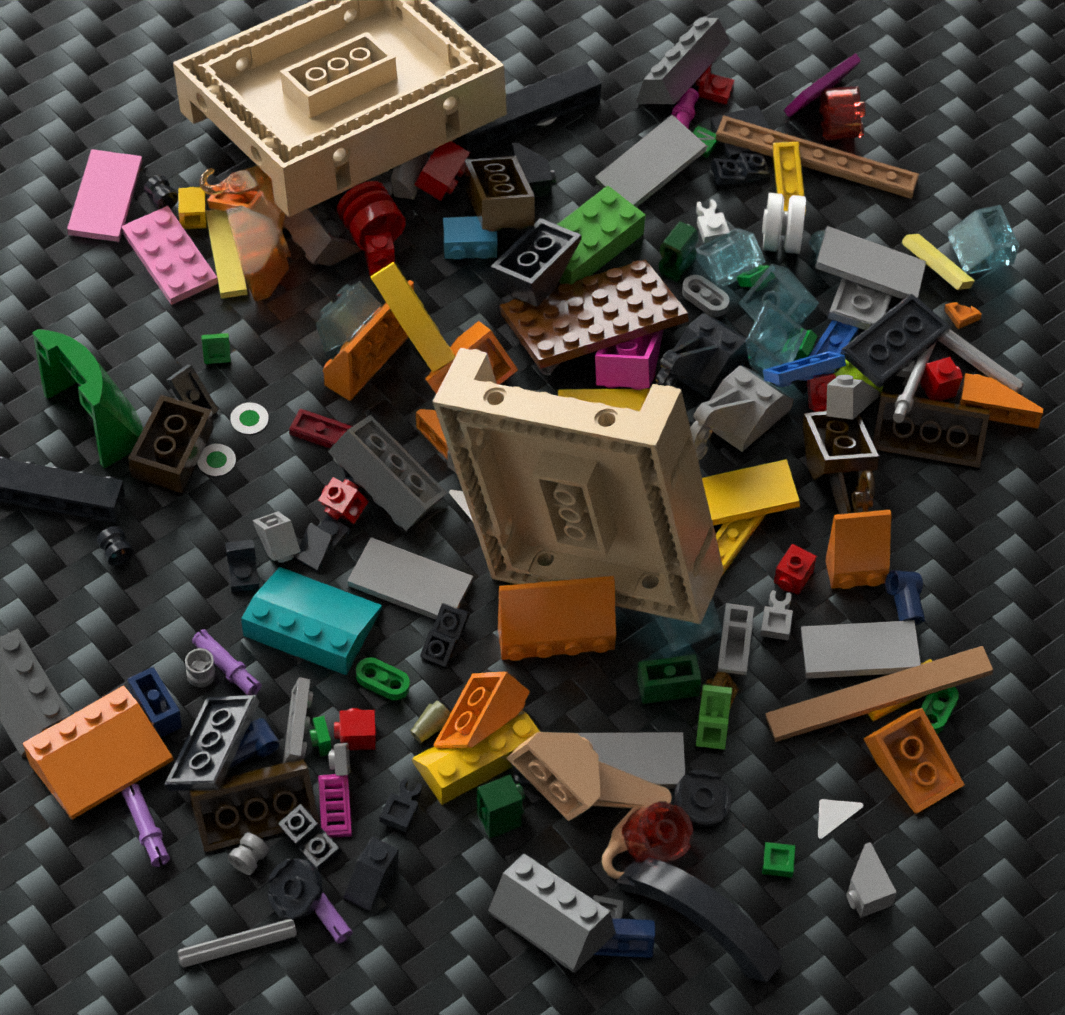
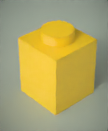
[179,187,207,229]

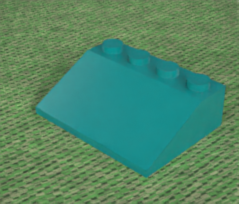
[241,567,382,675]

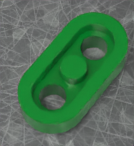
[356,658,410,700]
[920,686,959,734]

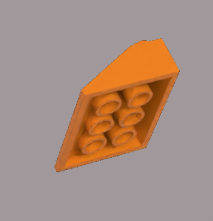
[323,280,414,401]
[498,576,616,661]
[22,685,173,819]

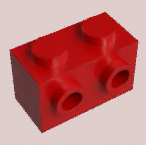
[414,141,470,201]

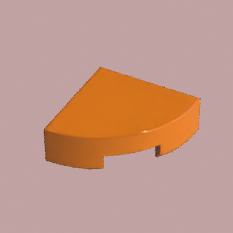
[944,302,982,329]

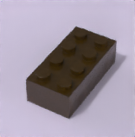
[465,156,535,231]

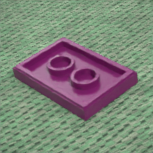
[783,53,861,117]

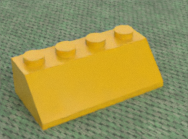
[412,711,540,805]

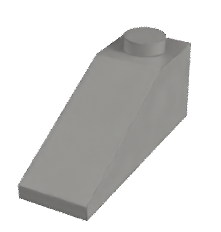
[827,375,879,419]

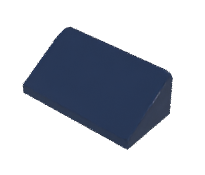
[594,918,655,957]

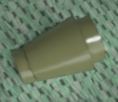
[410,701,451,743]

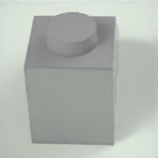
[252,511,300,562]
[847,842,897,917]

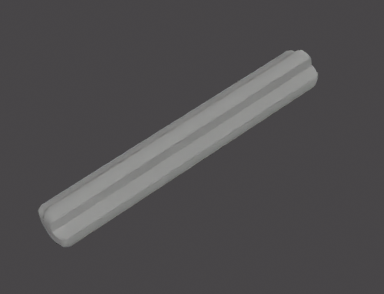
[939,330,1024,393]
[178,919,296,967]

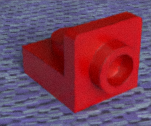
[695,64,735,105]
[807,373,836,412]

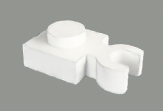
[696,199,730,243]

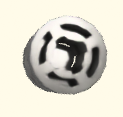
[185,648,216,687]
[228,833,269,875]

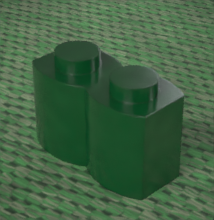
[658,221,699,283]

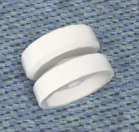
[762,193,806,254]

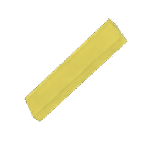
[206,210,247,298]

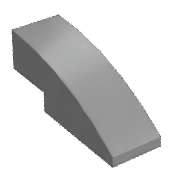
[718,603,754,675]

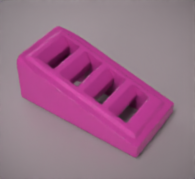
[318,774,352,838]

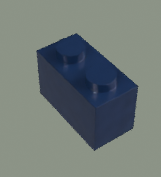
[128,666,182,738]

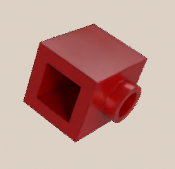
[920,357,963,401]
[774,544,817,595]
[334,708,376,750]

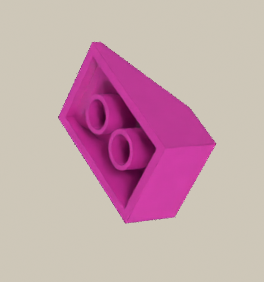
[595,329,664,390]

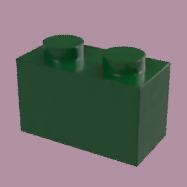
[637,654,701,704]
[477,775,525,839]

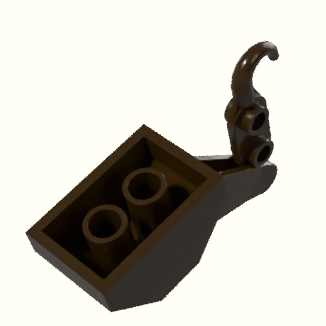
[803,411,879,514]

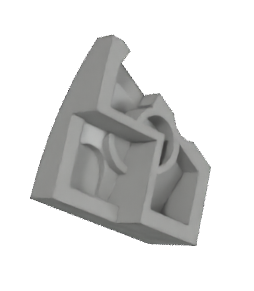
[391,153,428,199]

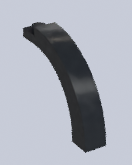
[616,857,784,982]

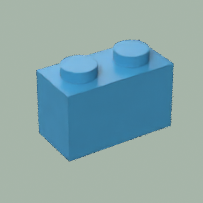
[443,217,497,259]

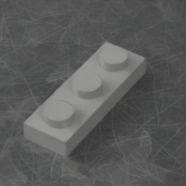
[283,677,313,763]

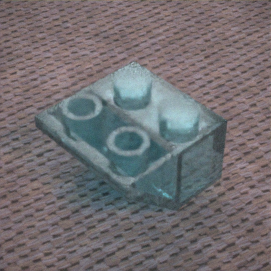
[947,205,1019,274]

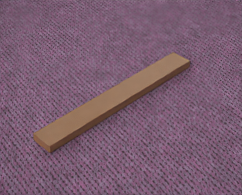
[715,115,919,198]
[766,646,993,742]

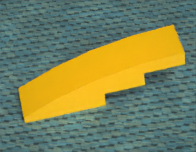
[371,262,455,372]

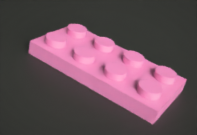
[121,206,218,305]

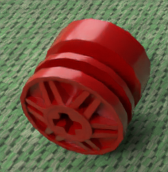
[337,181,406,251]

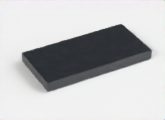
[840,293,951,388]
[165,695,260,791]

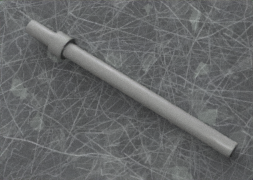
[893,343,936,423]

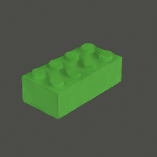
[557,185,645,284]

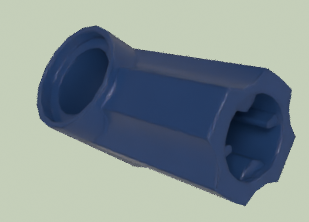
[885,570,925,625]
[229,718,280,768]

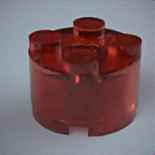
[820,86,866,140]
[622,801,693,863]

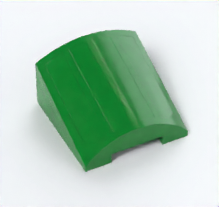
[33,329,143,468]

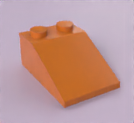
[425,321,518,394]
[825,510,891,589]
[433,672,530,749]
[863,708,964,814]

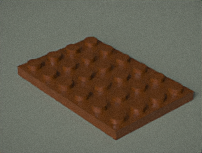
[500,259,689,369]

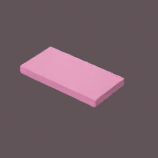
[67,149,143,242]

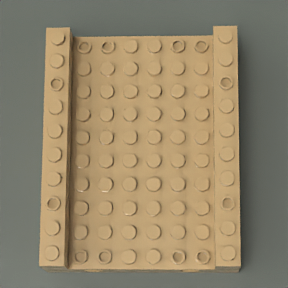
[173,0,507,217]
[433,348,724,624]

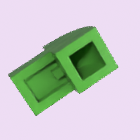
[696,684,732,749]

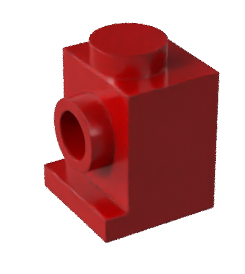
[365,232,395,276]

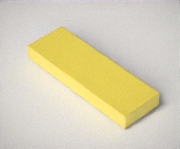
[902,234,975,290]

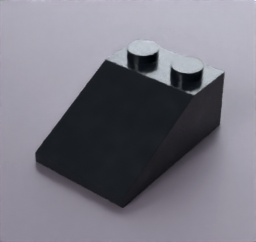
[491,218,582,307]

